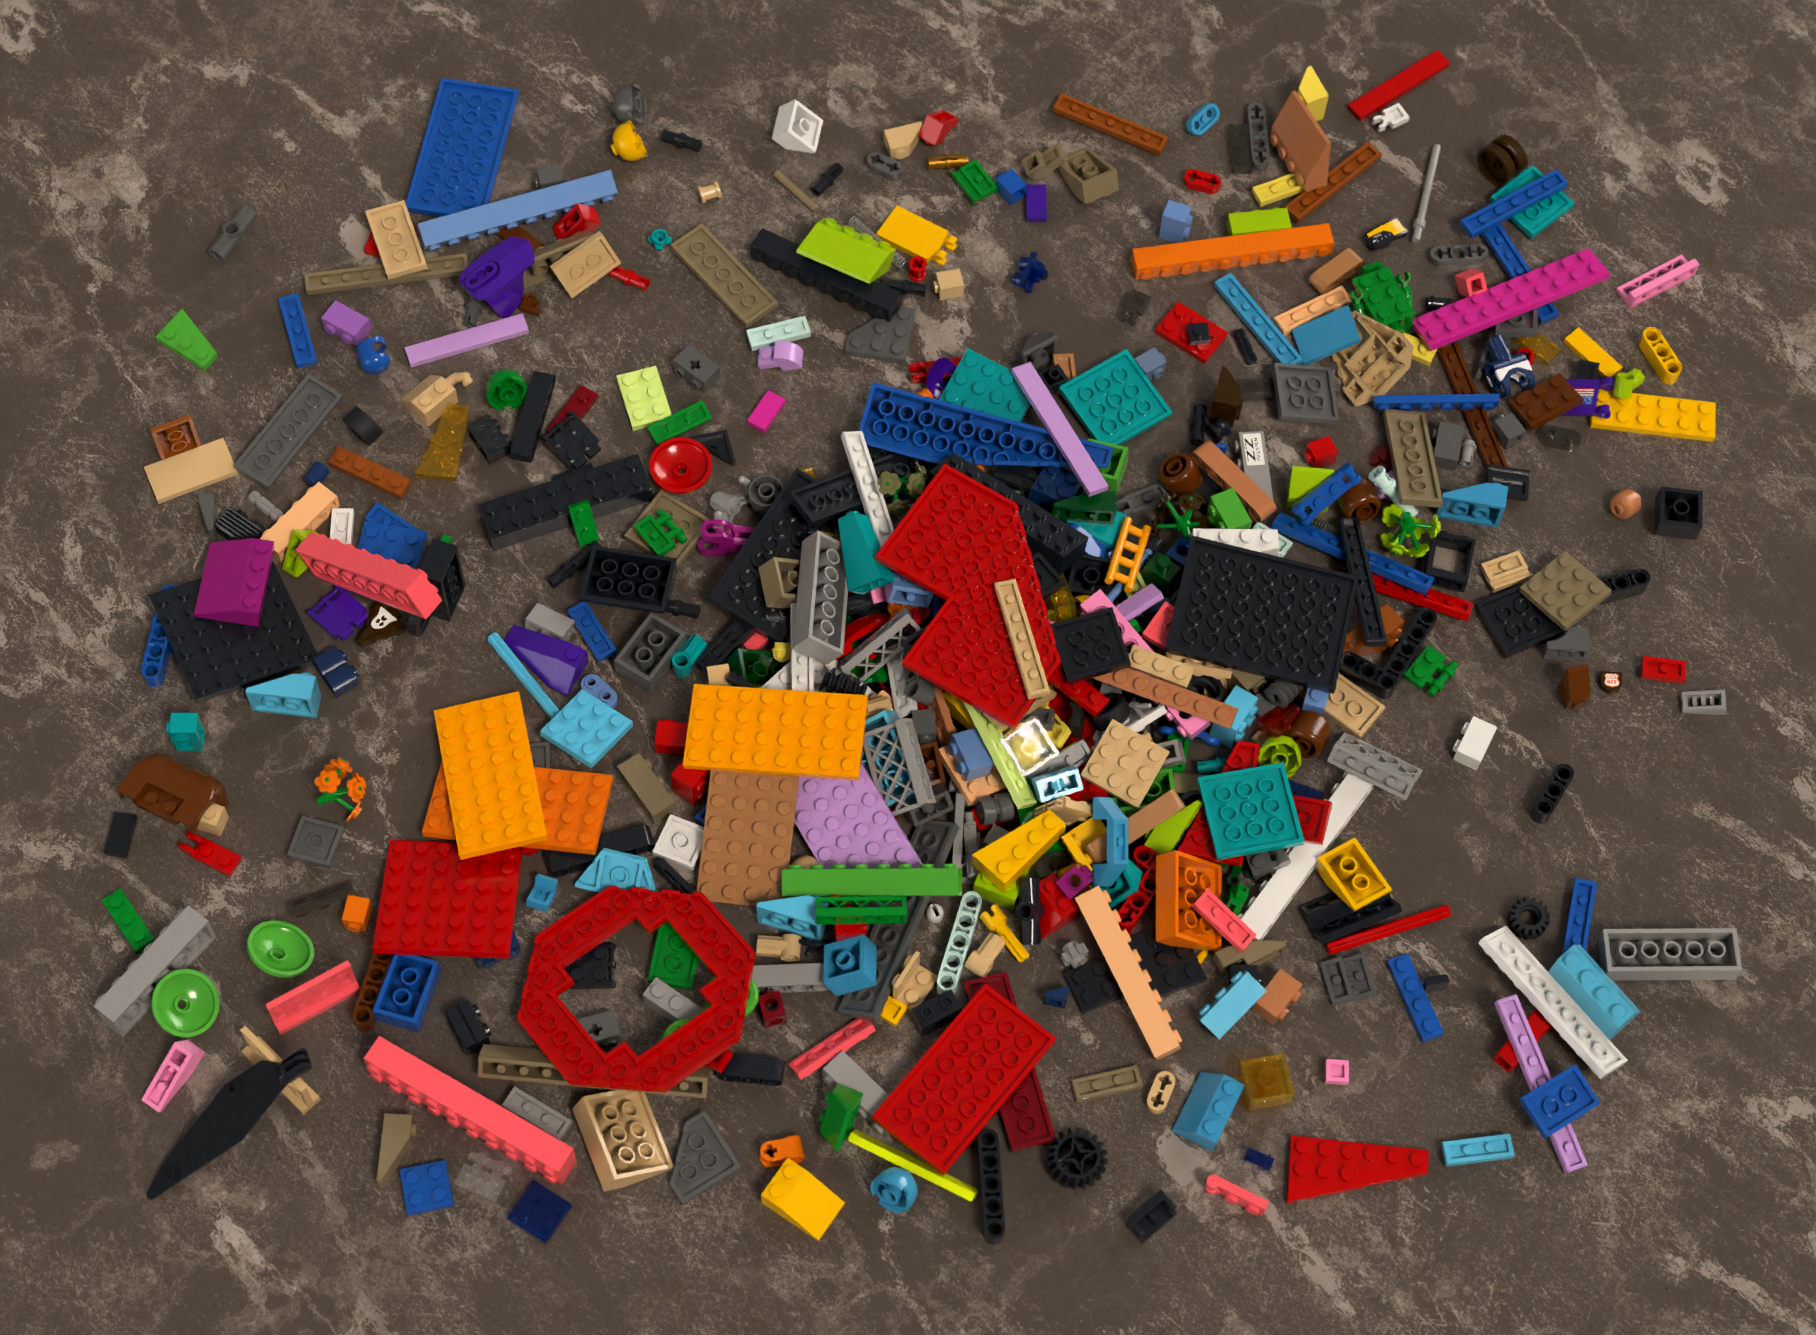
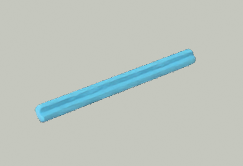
[488,632,560,720]

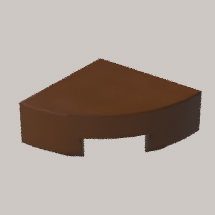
[519,291,540,317]

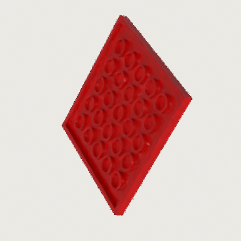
[372,840,523,959]

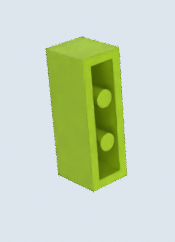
[1226,208,1292,236]

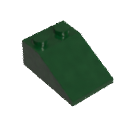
[726,648,790,688]

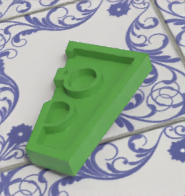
[156,309,218,371]

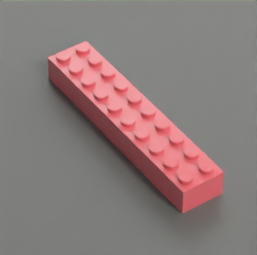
[363,1036,577,1185]

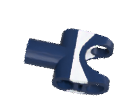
[1485,335,1535,398]

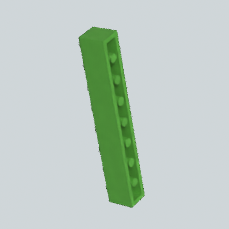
[782,864,962,897]

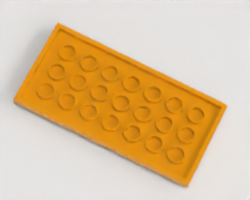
[683,684,868,780]
[434,691,548,860]

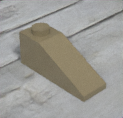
[377,1113,418,1188]

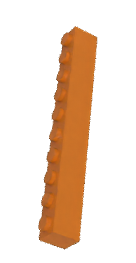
[1131,223,1334,280]

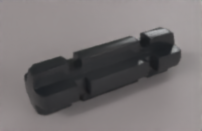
[1233,328,1257,366]

